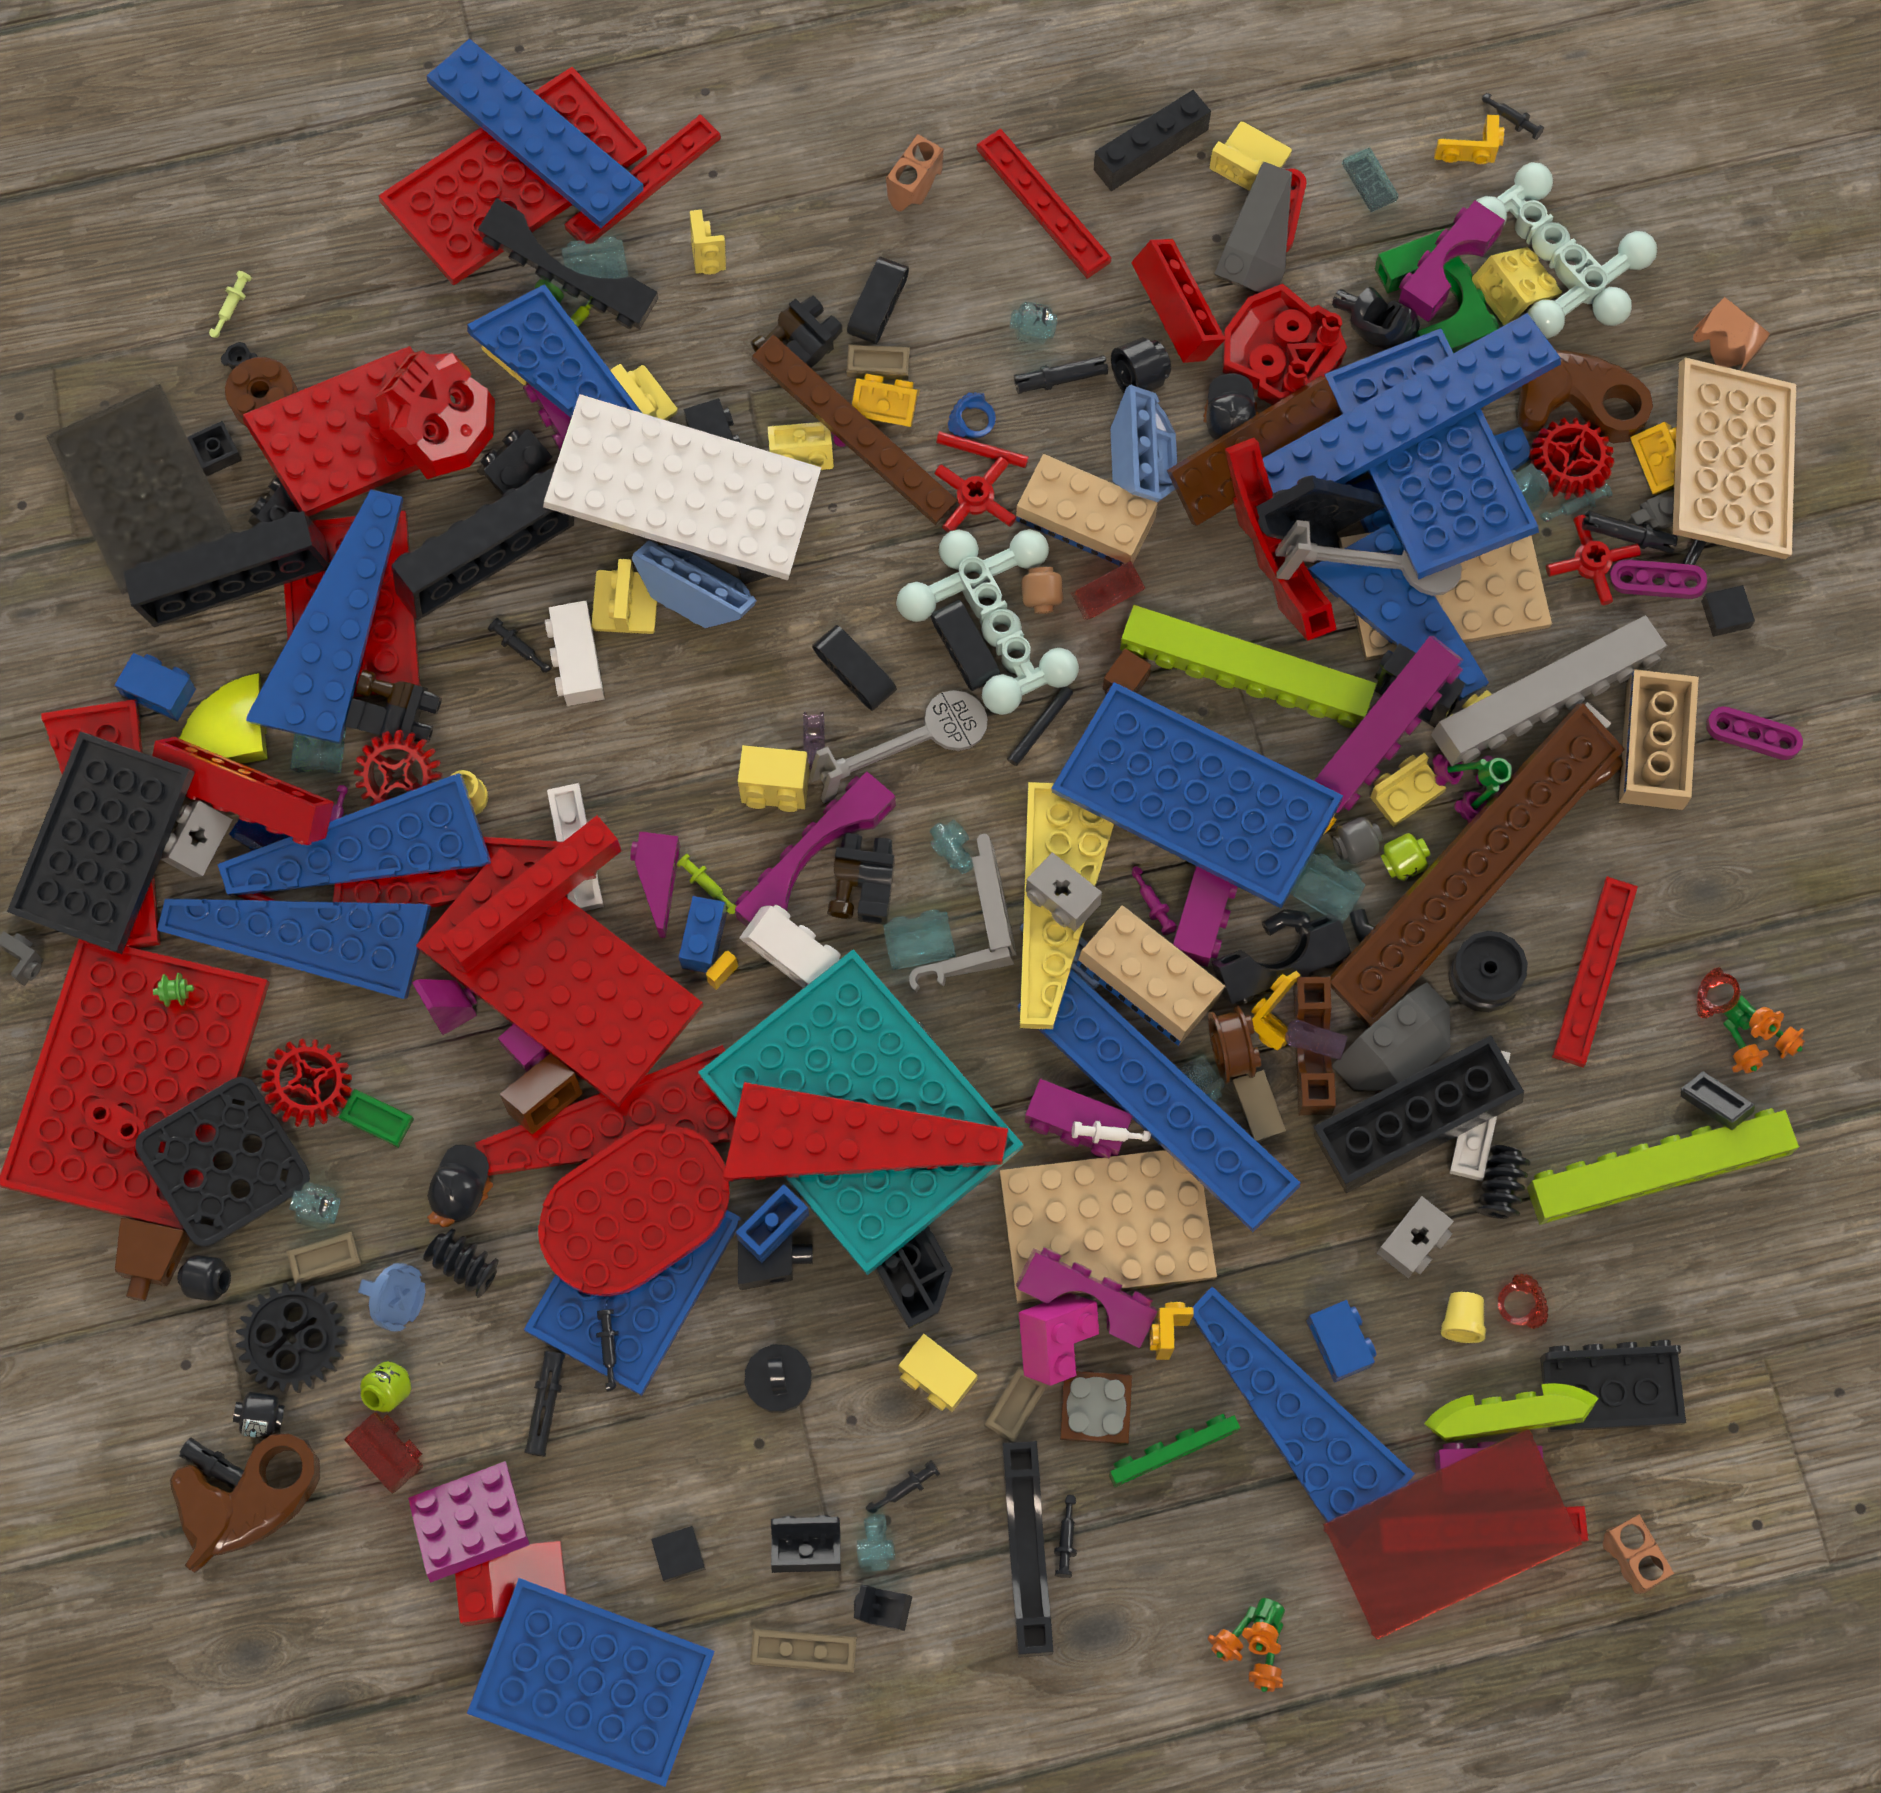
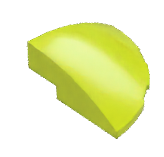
[179,673,268,764]

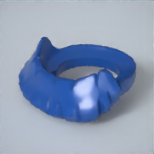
[948,392,996,438]

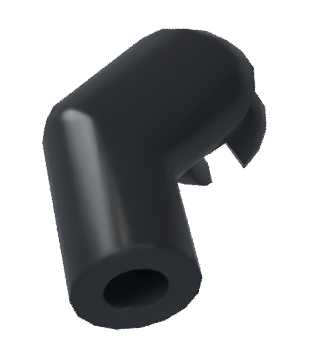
[1262,909,1311,936]

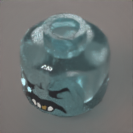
[1010,301,1057,345]
[289,1182,341,1230]

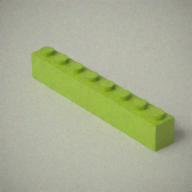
[1120,605,1377,728]
[1527,1108,1799,1225]

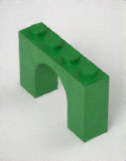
[1375,229,1499,353]

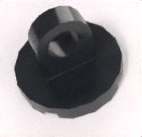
[744,1344,812,1413]

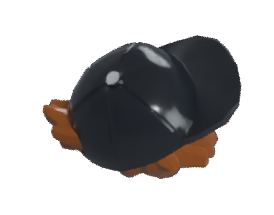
[1203,374,1259,440]
[427,1145,493,1227]

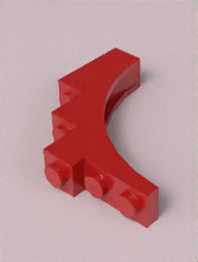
[1225,438,1337,641]

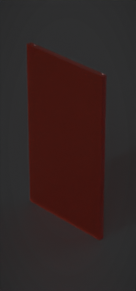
[1323,1429,1582,1640]

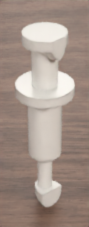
[1072,1121,1151,1144]

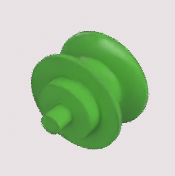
[153,973,194,1007]

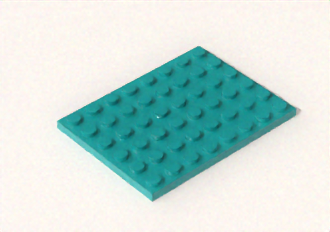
[698,949,1024,1275]

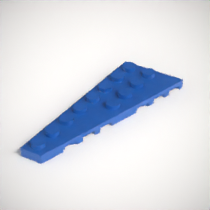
[467,284,642,418]
[246,490,403,744]
[157,898,431,999]

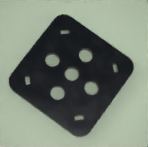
[135,1077,310,1247]

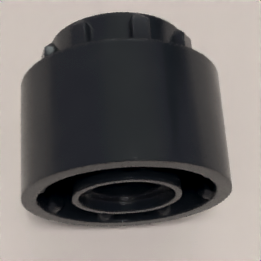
[1111,337,1171,393]

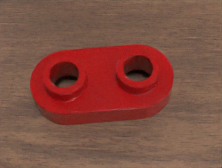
[84,1099,147,1151]

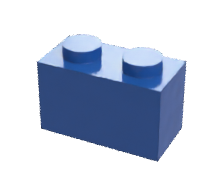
[115,653,196,722]
[679,896,727,973]
[736,1184,809,1263]
[1306,1300,1377,1383]

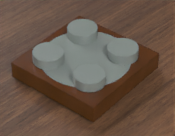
[1060,1371,1132,1445]

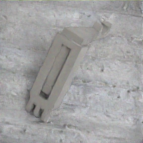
[909,834,1017,993]

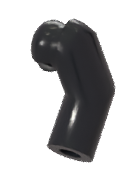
[1349,909,1375,943]

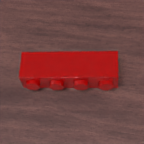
[1131,239,1226,363]

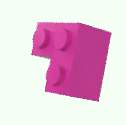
[1019,1293,1099,1386]

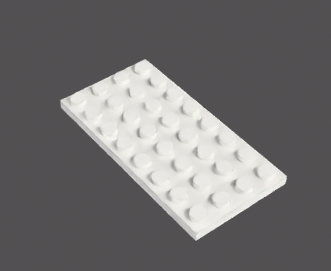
[543,394,821,580]

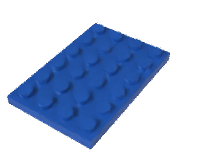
[524,1210,742,1396]
[467,1578,715,1787]

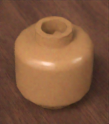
[1021,567,1063,614]

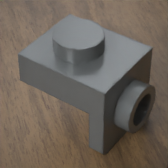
[0,931,43,986]

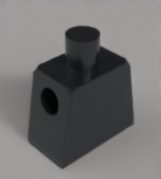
[738,1220,813,1290]

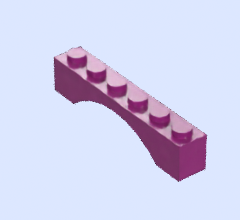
[735,771,896,927]

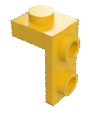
[1434,115,1504,164]
[1251,971,1301,1051]

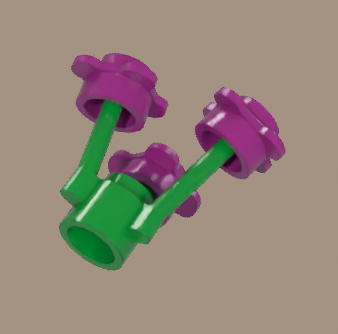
[1433,754,1511,823]

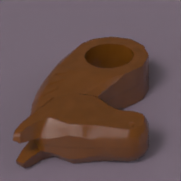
[1517,350,1653,444]
[170,1433,320,1573]

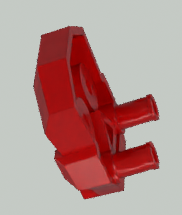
[1223,283,1347,405]
[366,350,495,480]

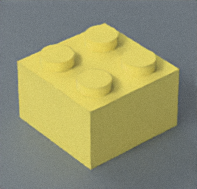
[738,745,810,812]

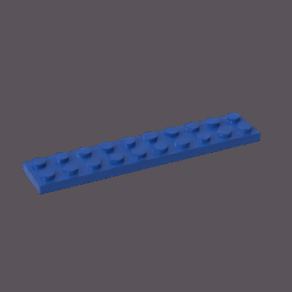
[1263,313,1561,494]
[1017,969,1300,1232]

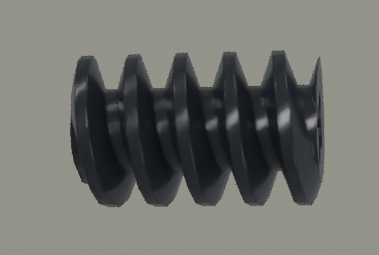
[1476,1145,1531,1219]
[423,1228,499,1298]

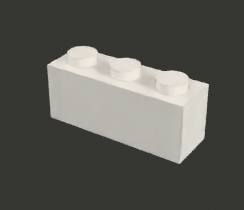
[545,601,605,706]
[739,905,841,989]

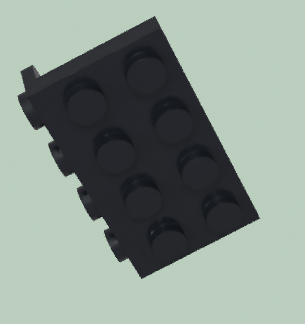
[1256,475,1384,548]
[1540,1340,1686,1432]

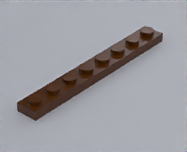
[752,335,957,525]

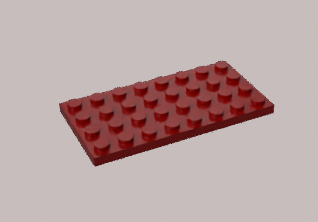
[378,67,647,286]
[416,847,704,1107]

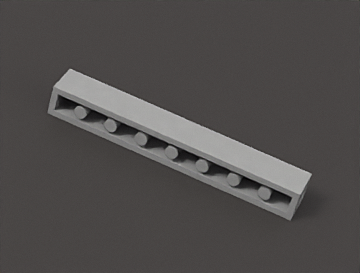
[1431,615,1667,766]

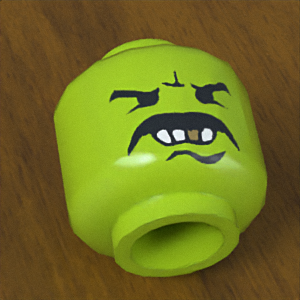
[1380,833,1431,881]
[360,1361,411,1413]

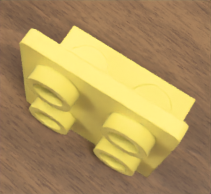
[1209,122,1292,191]
[1472,247,1562,326]

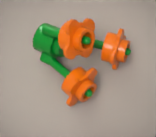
[1723,995,1805,1073]
[1208,1598,1285,1692]

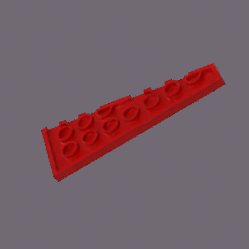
[475,1045,736,1176]
[723,1082,1009,1181]

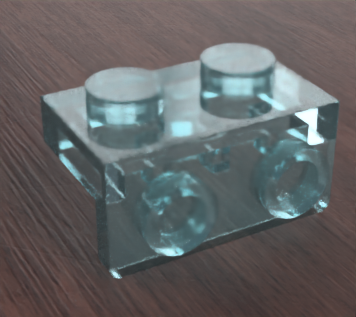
[561,236,629,279]
[1511,463,1550,513]
[290,726,347,774]

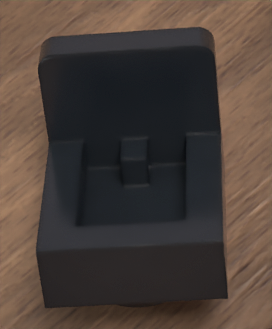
[854,1584,912,1631]

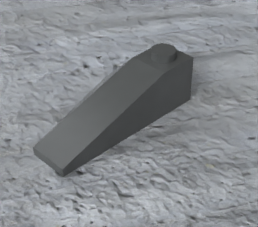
[1214,161,1292,294]

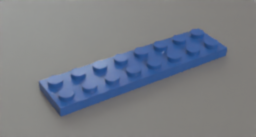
[427,39,643,228]

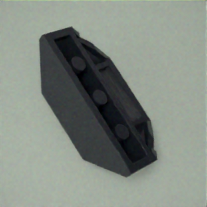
[874,1225,953,1329]

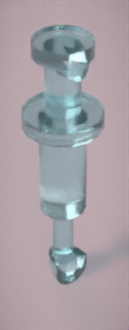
[1540,482,1613,522]

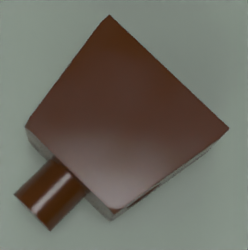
[115,1218,190,1302]

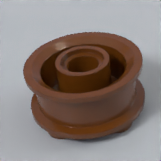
[225,357,298,427]
[1208,1006,1261,1084]

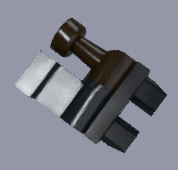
[750,295,843,368]
[345,669,442,743]
[827,833,895,925]

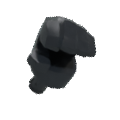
[1332,287,1420,350]

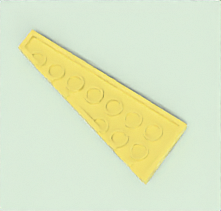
[1020,782,1114,1029]

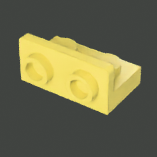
[690,210,726,275]
[768,422,834,470]
[1370,753,1446,827]

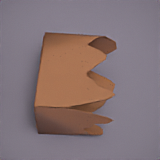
[886,134,944,212]
[1691,297,1770,371]
[1603,1514,1674,1594]

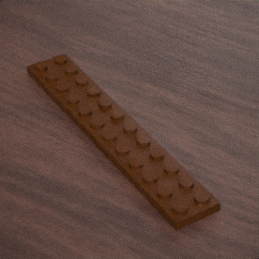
[1330,703,1625,1027]

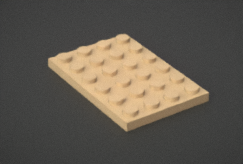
[1673,357,1796,559]
[1339,528,1552,661]
[1000,1150,1217,1304]

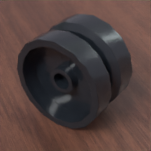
[1449,931,1528,1013]

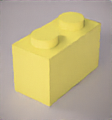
[898,1333,977,1412]

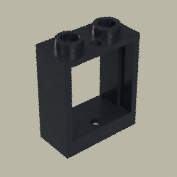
[1374,643,1466,728]

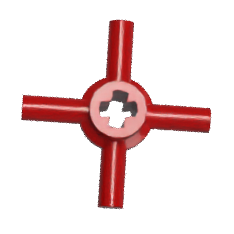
[934,457,1017,533]
[1546,515,1641,605]

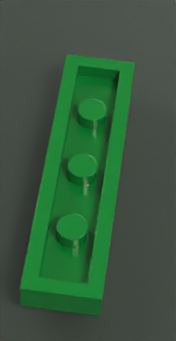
[1109,1414,1241,1488]

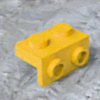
[1149,1302,1194,1360]

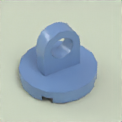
[358,1263,425,1331]

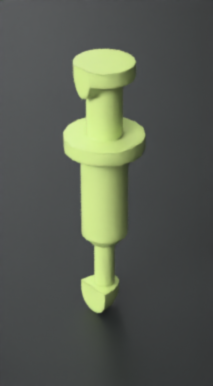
[209,271,252,338]

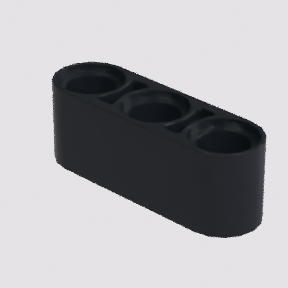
[847,256,909,344]
[931,600,1001,691]
[812,625,897,711]

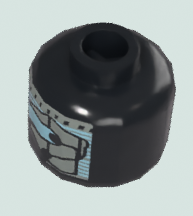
[233,1392,285,1439]

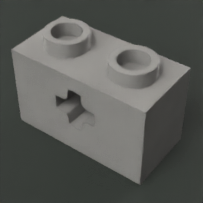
[160,801,233,878]
[1026,852,1102,932]
[1377,1196,1454,1279]

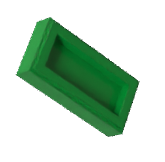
[338,1089,414,1148]

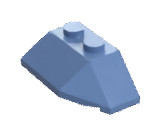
[1110,385,1177,502]
[632,540,756,628]

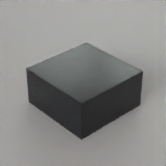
[187,421,242,477]
[1701,585,1755,637]
[651,1526,706,1583]

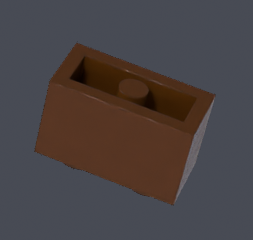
[500,1054,583,1134]

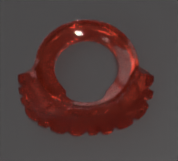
[1696,967,1741,1019]
[1498,1274,1548,1329]

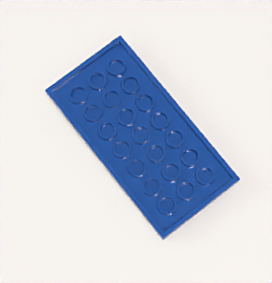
[1325,328,1539,580]
[1051,682,1343,908]

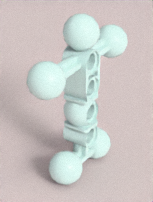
[1476,162,1657,339]
[896,529,1079,715]

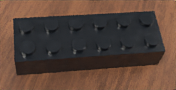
[392,468,574,621]
[123,511,330,628]
[1313,1035,1524,1193]

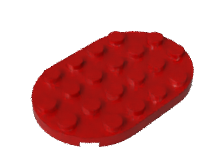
[538,1124,730,1296]

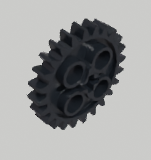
[236,1283,348,1394]

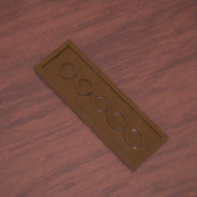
[1167,376,1341,526]

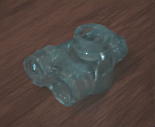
[930,819,974,873]
[857,1514,895,1571]

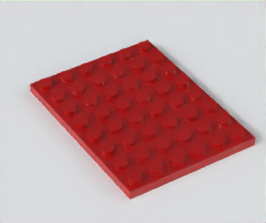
[0,939,270,1232]

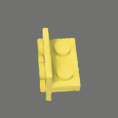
[610,364,678,420]
[591,559,657,634]

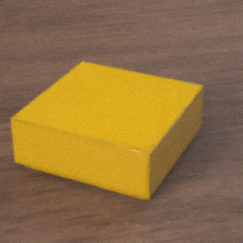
[706,951,738,990]

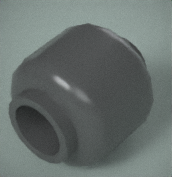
[1332,817,1383,864]

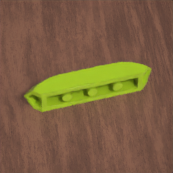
[1424,1383,1599,1442]

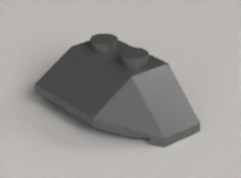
[1332,982,1451,1091]

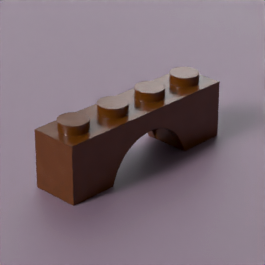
[1293,977,1336,1115]

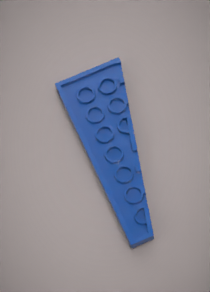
[217,773,491,896]
[1192,1287,1415,1549]

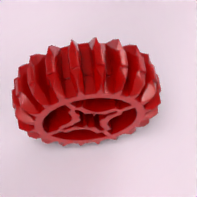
[1529,417,1615,501]
[354,730,442,806]
[261,1038,352,1128]

